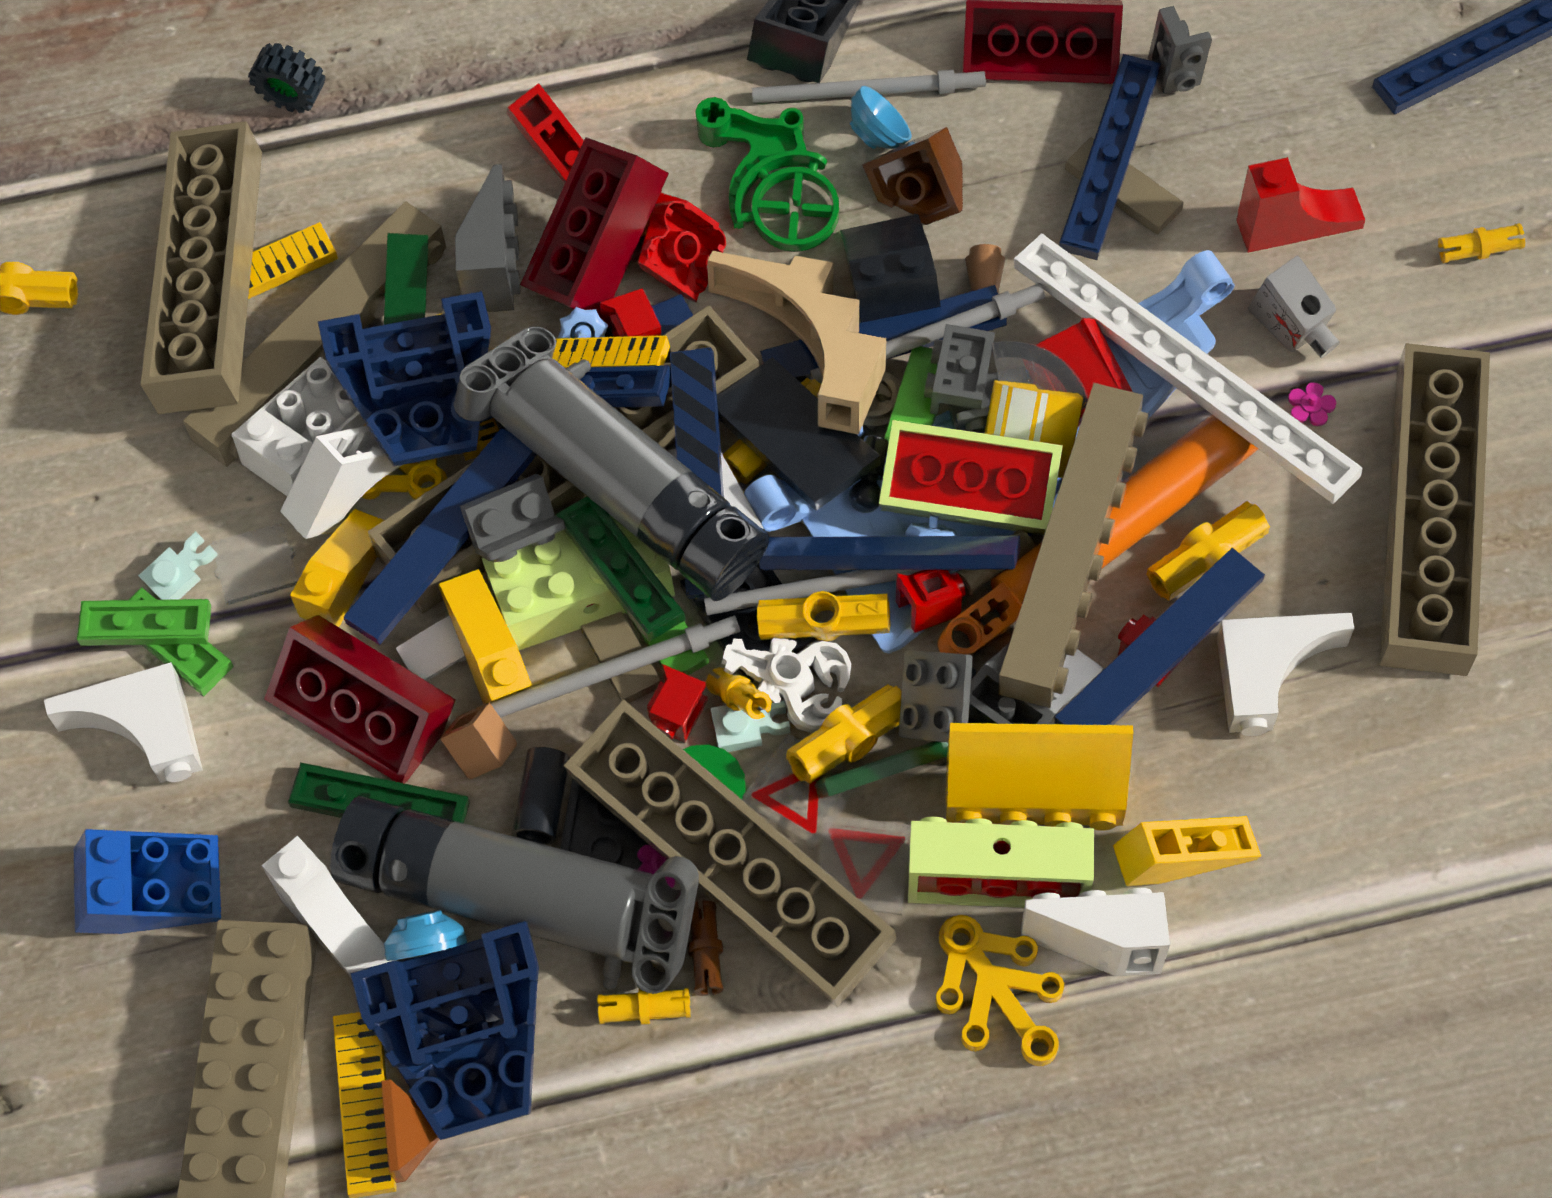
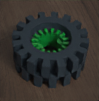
[248,43,326,113]

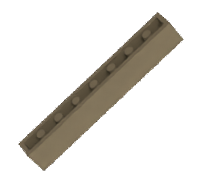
[183,201,447,467]
[999,383,1148,708]

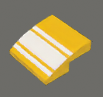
[984,380,1083,478]

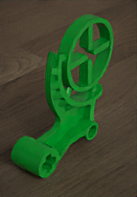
[695,97,839,252]

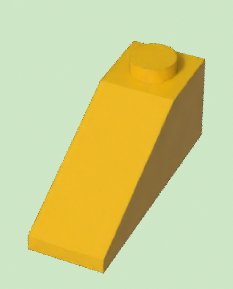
[290,509,384,627]
[438,569,532,705]
[1113,816,1261,886]

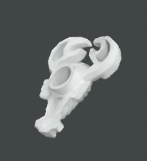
[721,638,851,733]

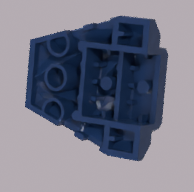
[318,291,491,467]
[350,921,539,1140]

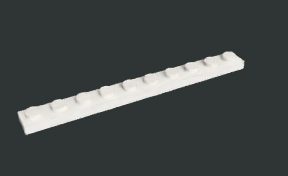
[1014,233,1362,504]

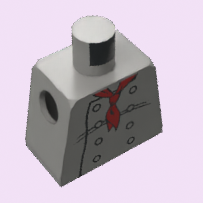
[1248,255,1340,358]

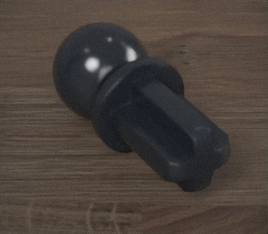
[849,435,888,513]

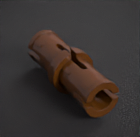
[687,900,723,996]

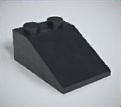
[747,0,860,83]
[840,214,941,323]

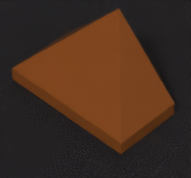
[381,1079,439,1183]

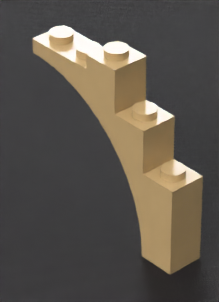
[708,251,886,434]

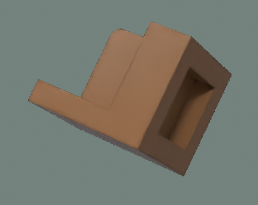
[440,702,517,779]

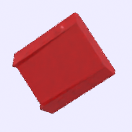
[638,193,726,302]
[1022,318,1133,427]

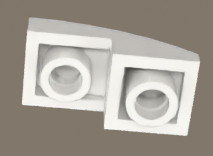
[396,616,466,681]

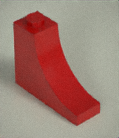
[1236,157,1366,253]

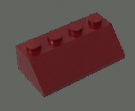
[963,0,1123,84]
[520,137,669,318]
[264,615,456,783]

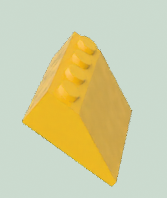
[946,723,1133,831]

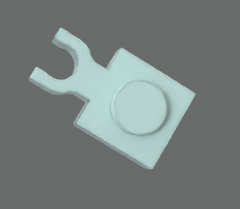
[138,531,218,600]
[711,701,790,752]

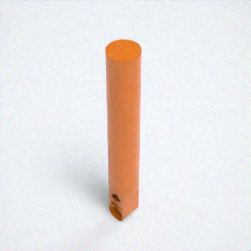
[937,414,1259,656]

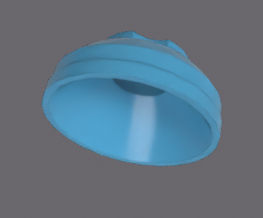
[850,86,912,149]
[384,910,467,961]

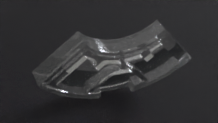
[991,341,1089,410]

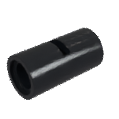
[512,747,570,845]

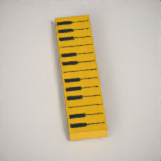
[248,222,338,299]
[552,335,670,368]
[333,1012,397,1198]

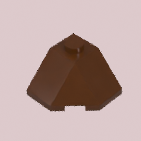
[862,127,963,225]

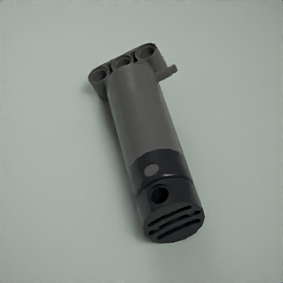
[454,327,770,602]
[330,796,699,994]

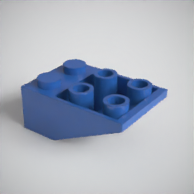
[74,829,221,934]

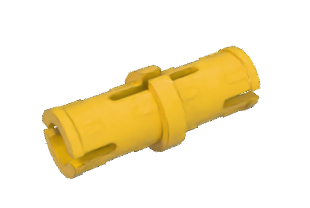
[1438,223,1525,264]
[706,667,772,719]
[598,988,691,1025]

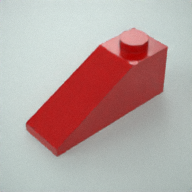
[506,83,584,183]

